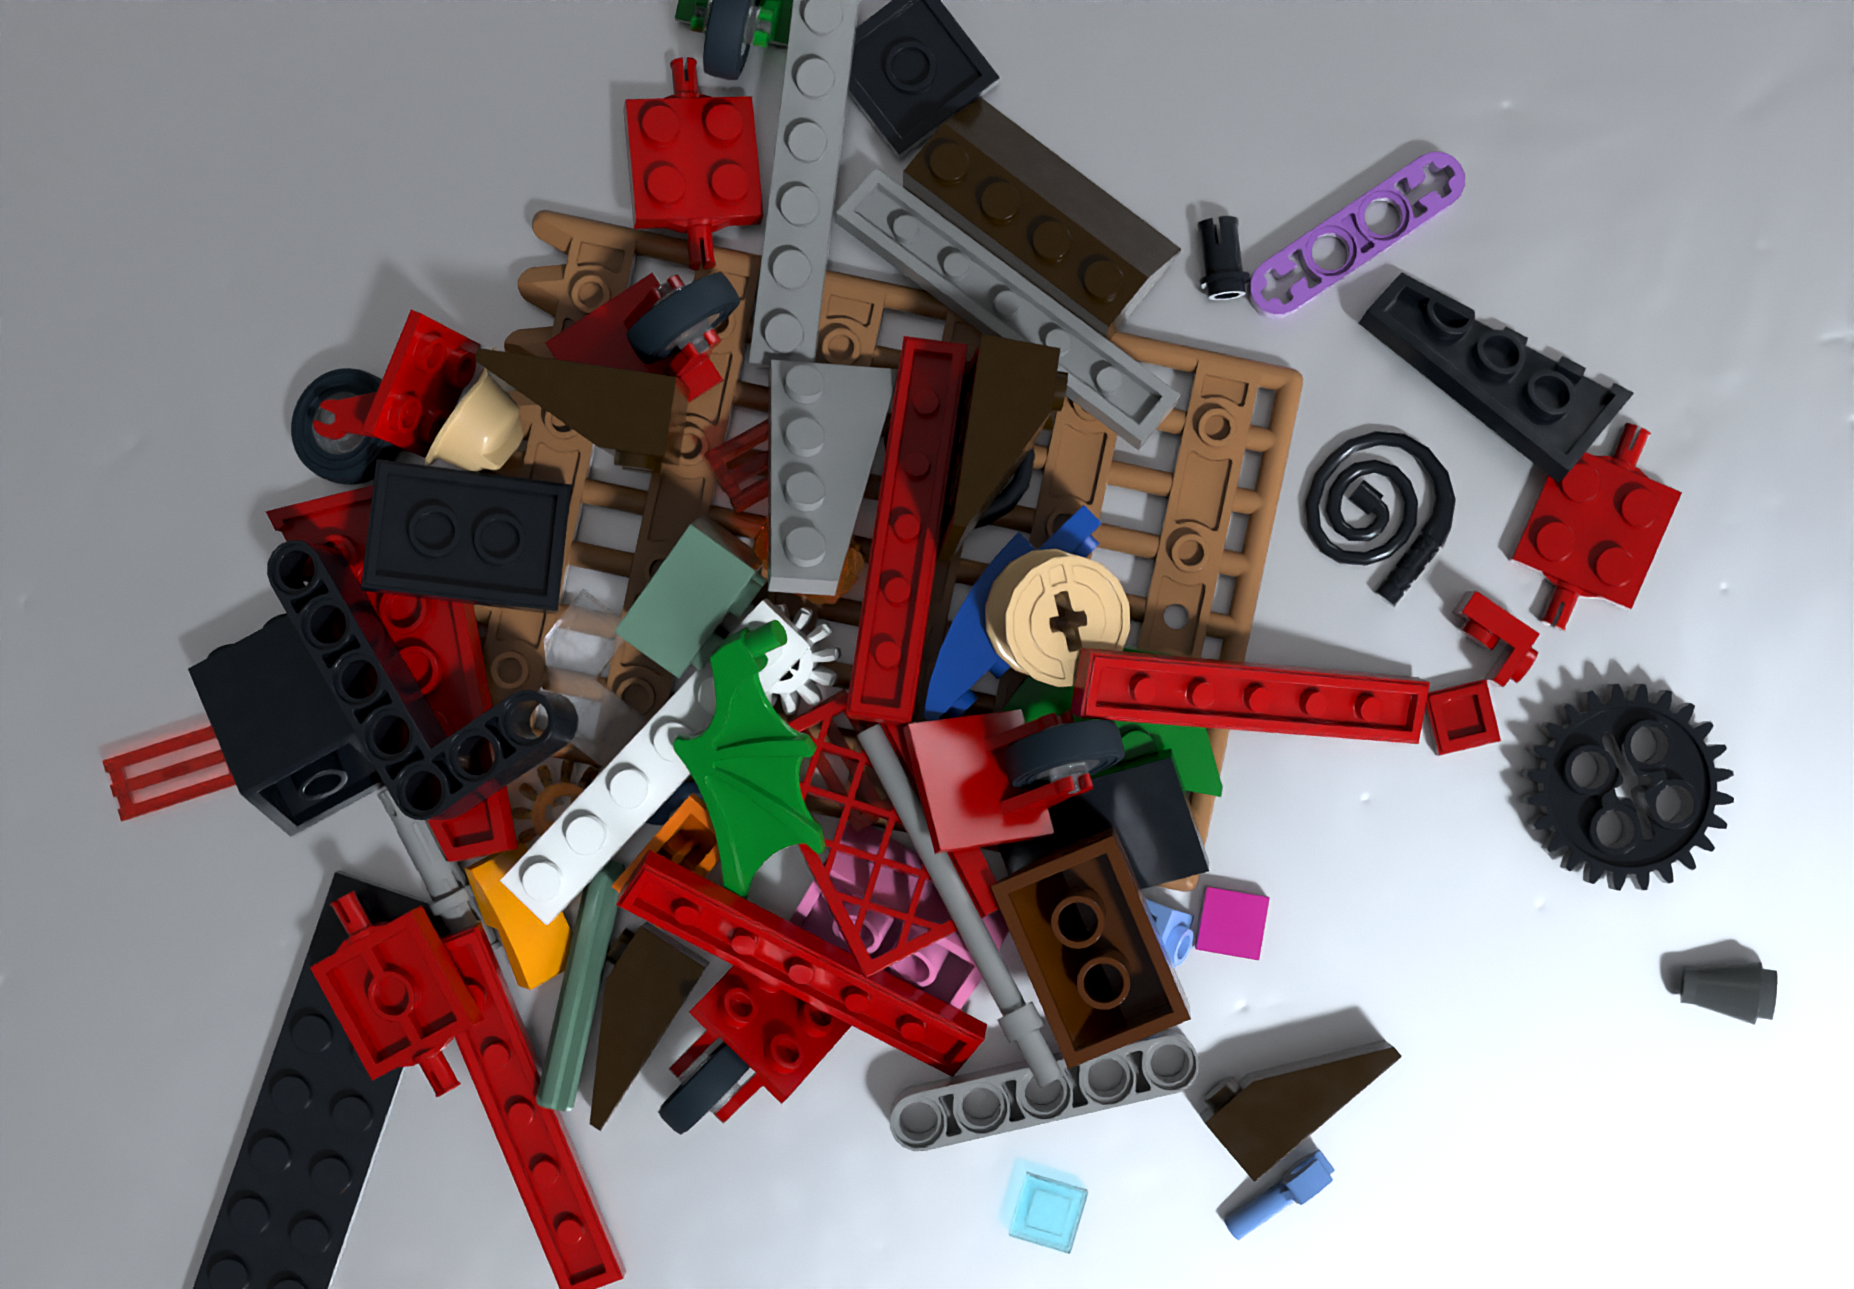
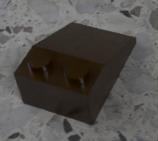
[937,334,1068,561]
[476,348,690,475]

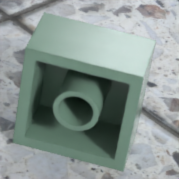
[614,514,767,679]

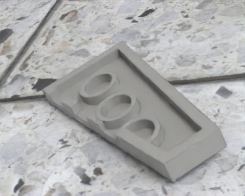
[768,360,898,596]

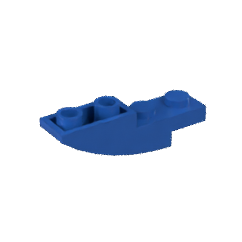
[923,505,1102,721]

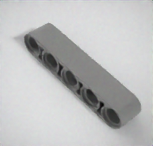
[890,1029,1199,1151]

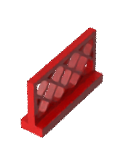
[787,693,1000,979]

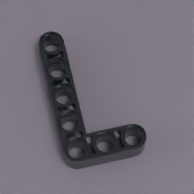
[267,540,578,820]

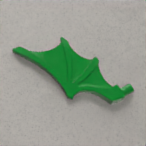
[673,620,826,900]

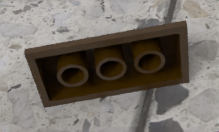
[903,98,1182,341]

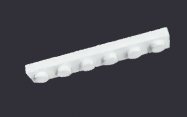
[500,598,814,926]

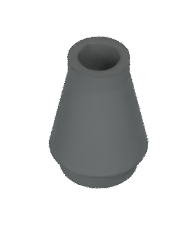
[1680,962,1778,1026]

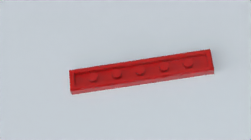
[846,336,968,726]
[1070,648,1430,744]
[616,849,987,1077]
[440,922,626,1289]

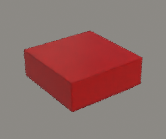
[1425,679,1501,756]

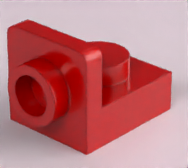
[1452,591,1540,687]

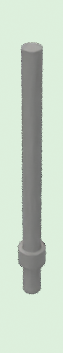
[857,724,1063,1088]

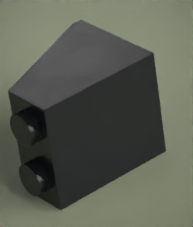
[188,613,385,837]

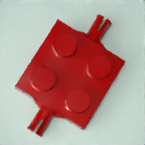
[623,57,764,271]
[1510,423,1682,631]
[310,890,484,1098]

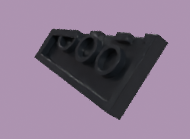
[1359,272,1634,483]

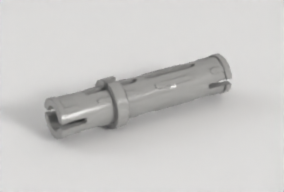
[377,789,502,951]

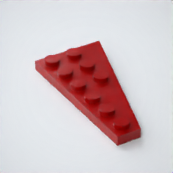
[265,485,518,862]

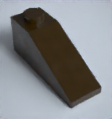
[590,921,710,1131]
[1199,1040,1402,1182]

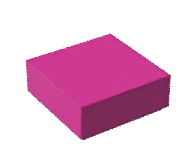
[1194,886,1270,960]

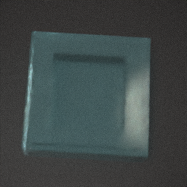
[1008,1171,1088,1254]

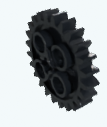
[1521,684,1734,891]

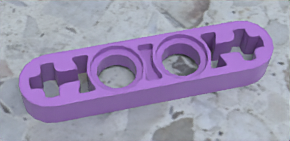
[1247,152,1465,318]

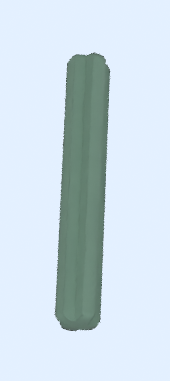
[536,860,625,1112]

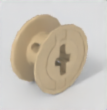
[985,548,1130,687]

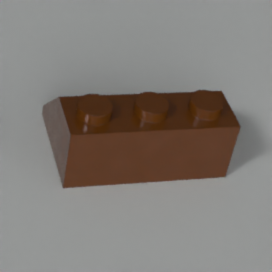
[991,826,1191,1069]

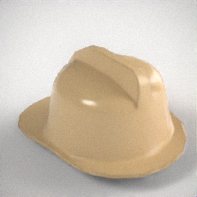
[425,346,523,472]

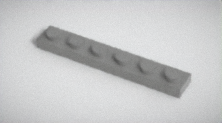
[749,0,860,368]
[835,167,1181,451]

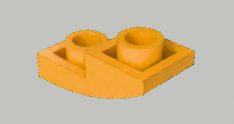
[464,840,573,990]

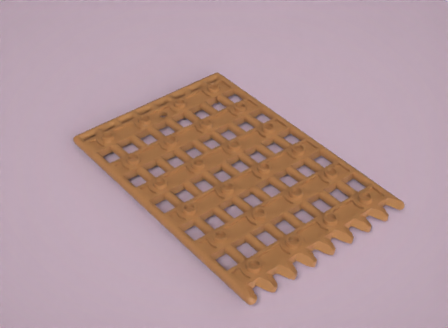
[474,210,1303,892]

